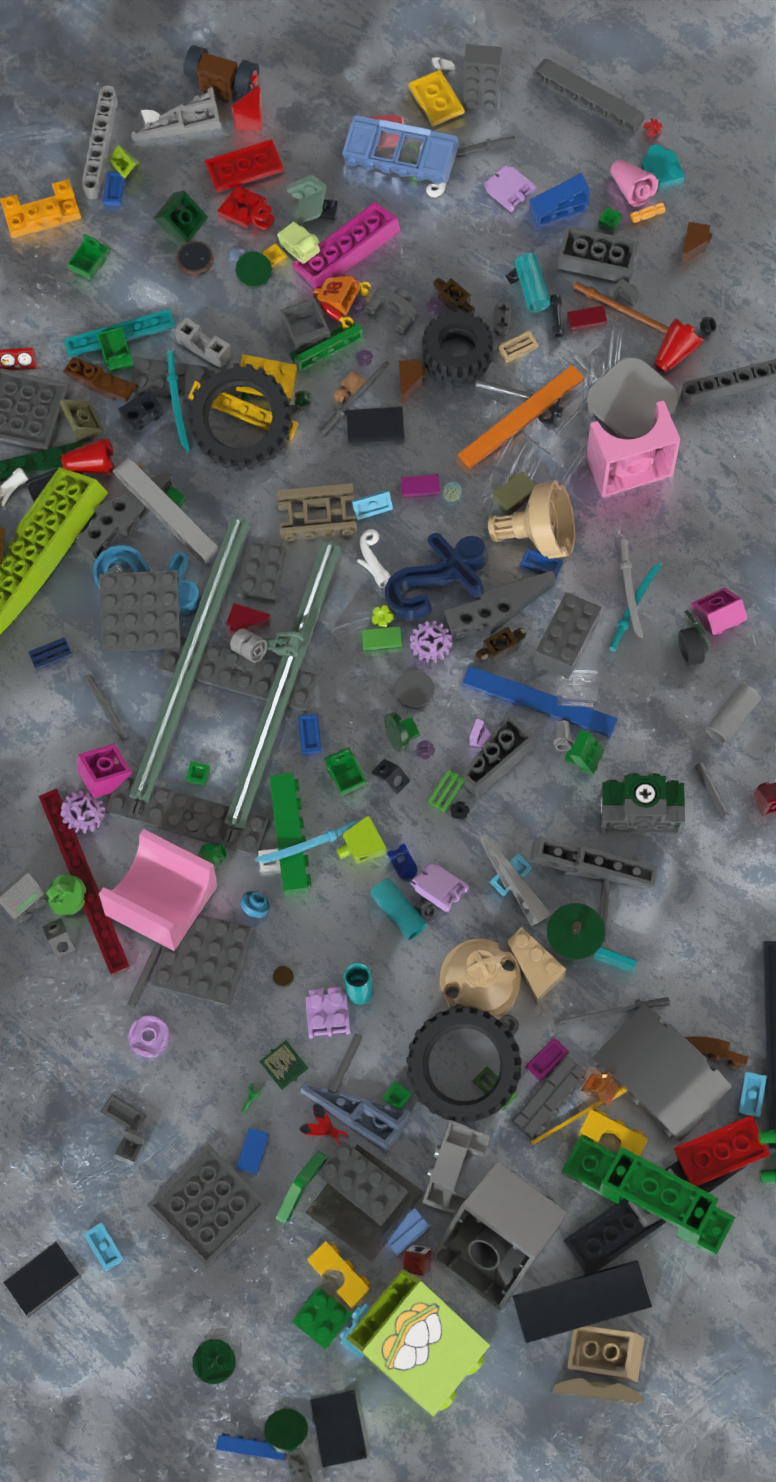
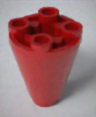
[654,319,704,373]
[62,438,115,476]

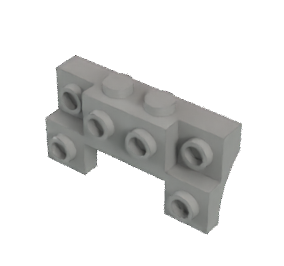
[423,1120,490,1216]

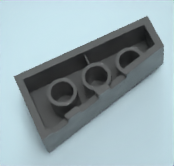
[462,712,536,798]

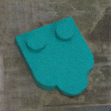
[641,145,685,188]

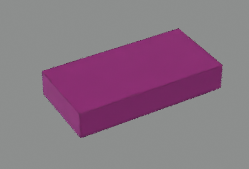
[401,474,440,498]
[525,1037,569,1082]

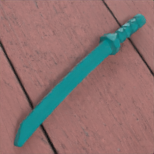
[167,351,190,452]
[609,563,662,652]

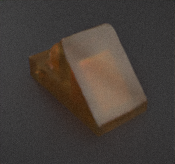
[581,1073,619,1106]

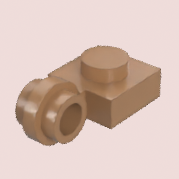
[333,371,366,404]

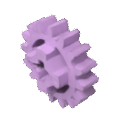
[410,621,452,663]
[61,791,105,833]

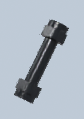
[550,294,564,338]

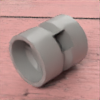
[230,628,268,663]

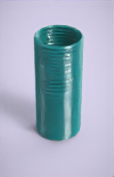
[514,253,550,312]
[370,878,427,940]
[344,962,373,1005]

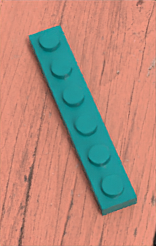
[64,309,176,358]

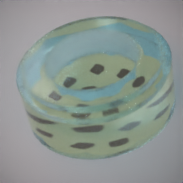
[443,482,462,502]

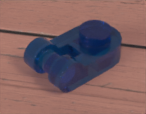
[386,844,418,882]

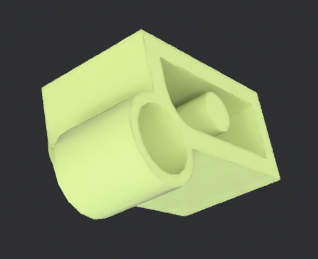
[277,222,320,264]

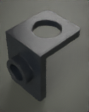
[535,398,564,426]
[372,759,410,794]

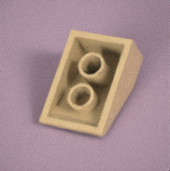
[567,1326,644,1383]

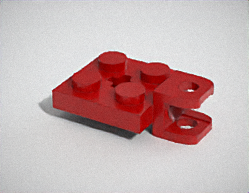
[217,185,275,230]

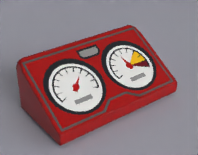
[0,348,37,371]

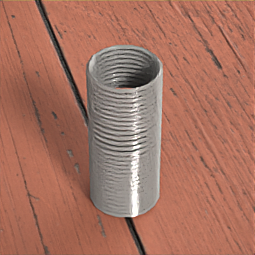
[706,684,761,744]

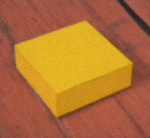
[261,243,287,268]

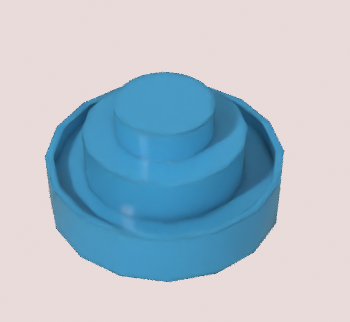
[240,891,270,918]

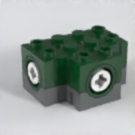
[600,773,685,834]

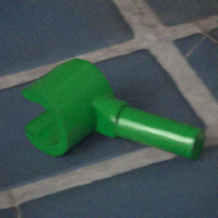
[241,1083,261,1113]

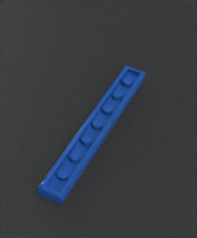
[462,666,618,738]

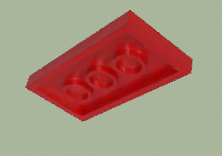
[204,139,284,193]
[673,1115,770,1187]

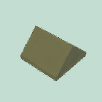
[60,400,105,442]

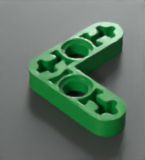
[276,1151,328,1224]

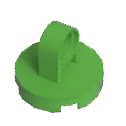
[46,874,86,915]

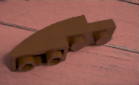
[63,357,136,402]
[685,1036,748,1070]

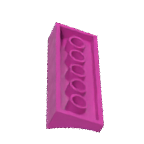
[292,202,401,289]

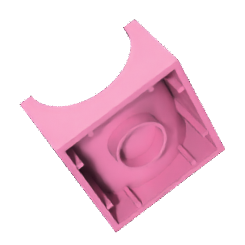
[586,400,681,498]
[99,829,217,951]

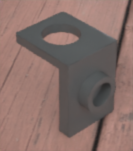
[43,918,76,959]

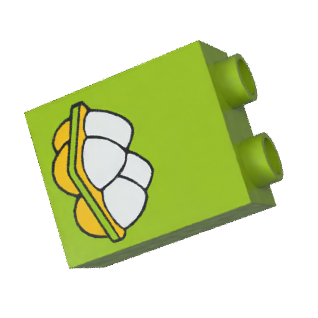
[345,1269,490,1417]

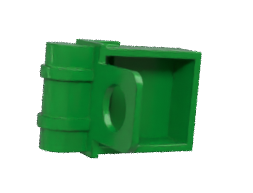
[67,234,111,280]
[97,326,134,373]
[565,730,604,776]
[323,747,367,796]

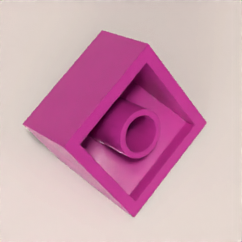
[691,588,747,635]
[77,743,132,798]

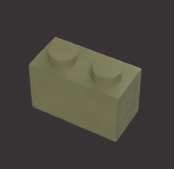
[493,471,535,516]

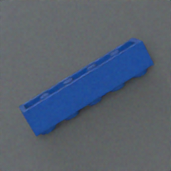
[216,1433,286,1461]

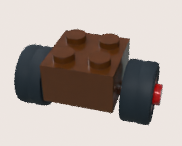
[184,45,259,101]

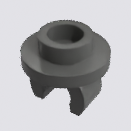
[414,898,436,920]

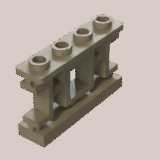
[277,483,357,541]

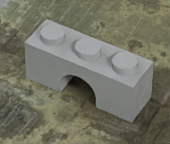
[175,317,232,368]

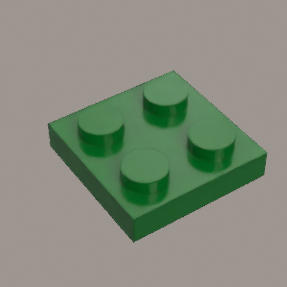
[292,1287,353,1350]

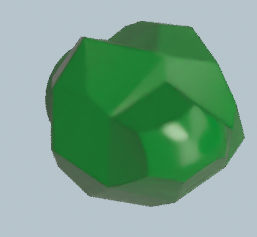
[197,843,227,867]

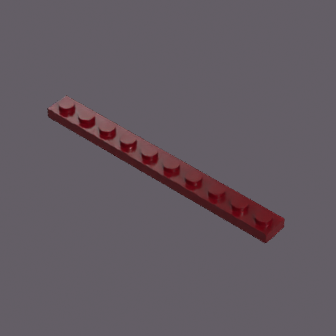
[38,788,131,976]

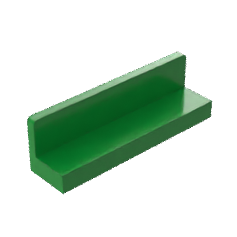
[289,322,363,372]

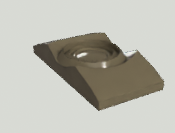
[552,1378,644,1404]

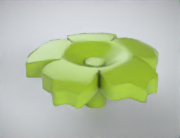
[372,605,394,628]

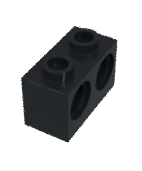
[118,390,164,434]

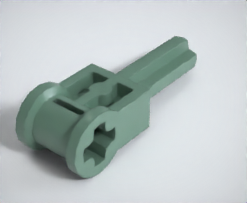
[262,631,304,657]

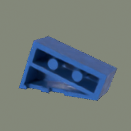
[529,173,590,227]

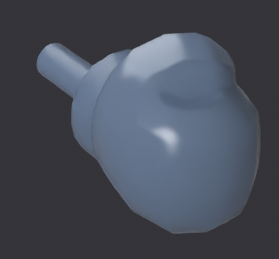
[227,246,248,267]

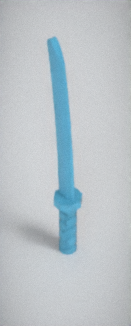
[255,820,357,863]

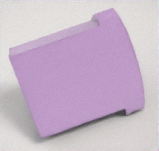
[469,719,492,747]

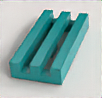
[594,947,637,972]

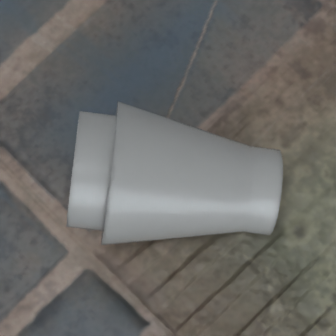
[553,720,573,751]

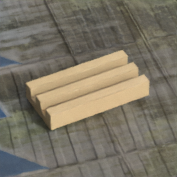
[497,330,539,363]

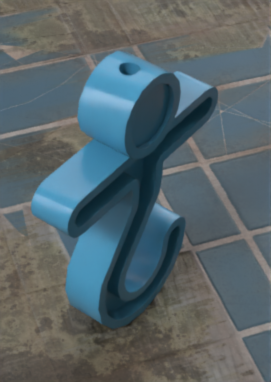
[93,545,201,616]

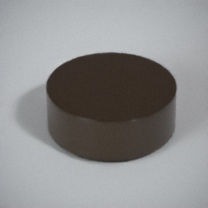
[273,966,294,988]

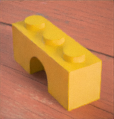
[578,1109,648,1156]
[307,1241,371,1310]

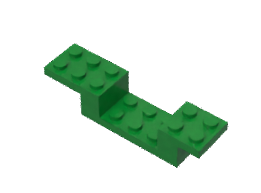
[561,1135,736,1257]

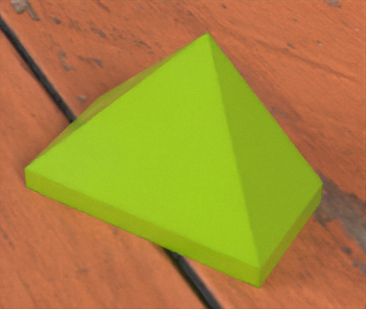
[108,145,140,178]

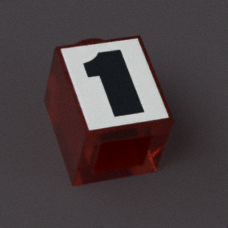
[403,1245,433,1276]

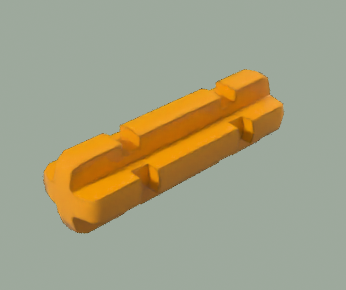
[630,202,665,223]

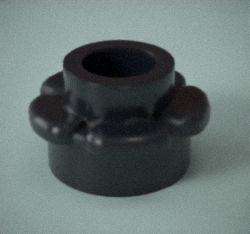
[700,317,717,335]
[450,801,470,820]

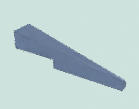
[301,1083,410,1154]

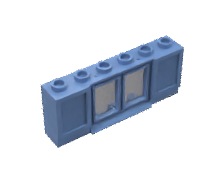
[342,115,459,184]

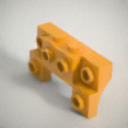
[0,179,81,238]

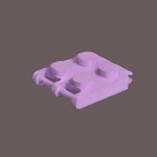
[484,165,537,212]
[411,863,469,912]
[305,986,351,1038]

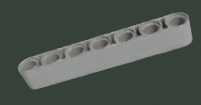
[82,85,118,199]
[113,458,219,564]

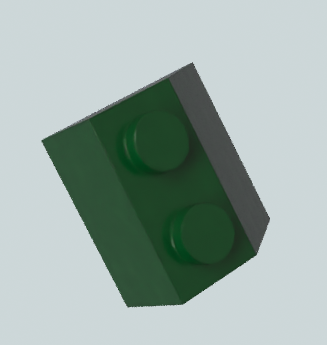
[153,190,208,243]

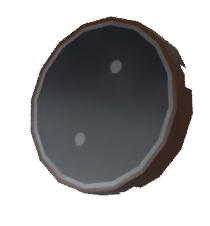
[177,241,213,276]

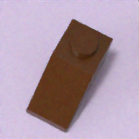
[681,222,713,263]
[399,359,426,403]

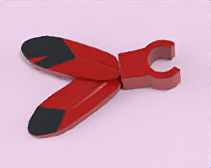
[300,1104,349,1144]

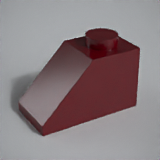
[226,603,272,635]
[754,782,776,816]

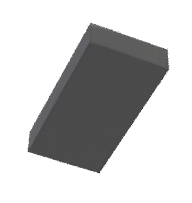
[100,1094,148,1131]

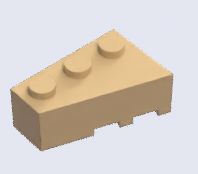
[507,927,567,1004]

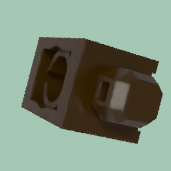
[433,278,475,313]
[475,627,526,663]

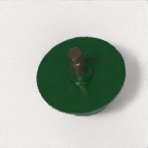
[547,903,605,960]

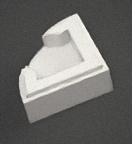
[432,57,455,74]
[141,110,161,124]

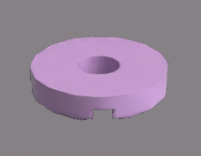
[128,1015,170,1058]

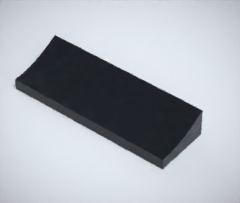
[512,1260,652,1343]

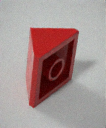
[232,86,263,130]

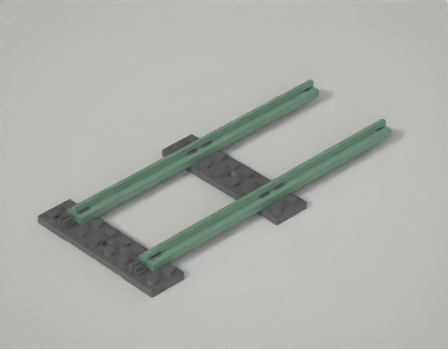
[105,516,341,857]

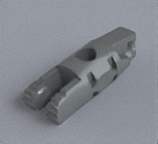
[286,1448,313,1482]

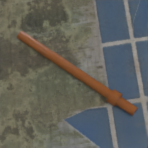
[573,282,669,334]

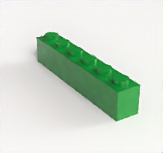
[269,773,312,896]

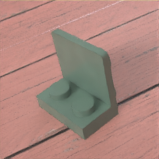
[286,174,327,225]

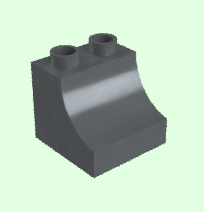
[430,1162,568,1311]

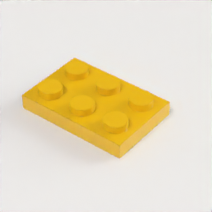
[408,70,464,127]
[236,354,297,402]

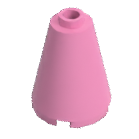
[610,160,658,207]

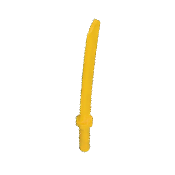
[530,1086,627,1146]

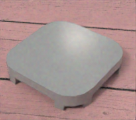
[587,357,678,439]

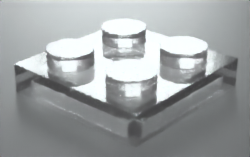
[557,670,598,707]

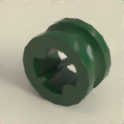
[295,391,311,407]

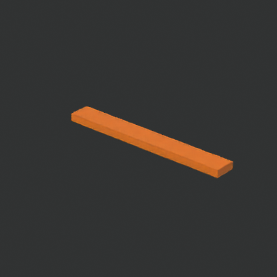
[457,365,584,470]

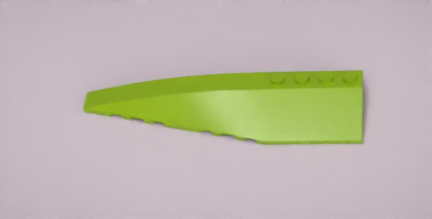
[0,467,108,635]

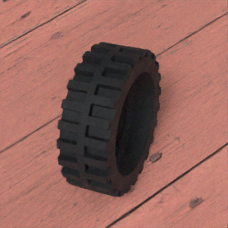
[188,363,292,471]
[406,1007,522,1122]

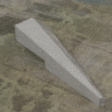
[131,87,222,141]
[478,834,552,926]

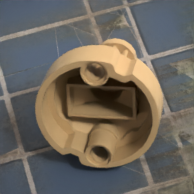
[488,481,575,559]
[440,939,521,1019]

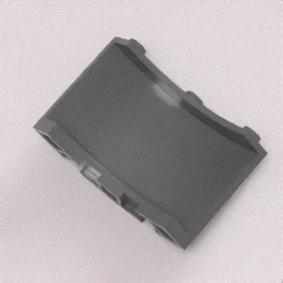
[592,1004,732,1142]

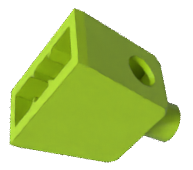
[336,816,387,863]

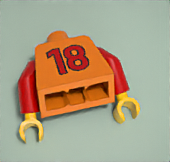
[313,274,371,331]

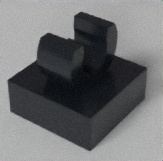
[318,199,338,220]

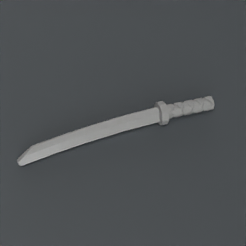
[620,539,643,638]

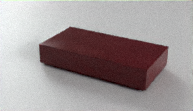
[567,305,608,331]

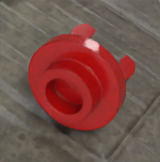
[643,117,663,138]

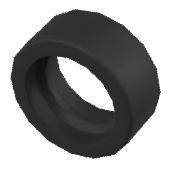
[678,627,705,666]

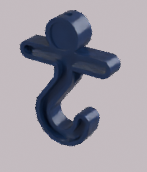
[385,533,488,620]

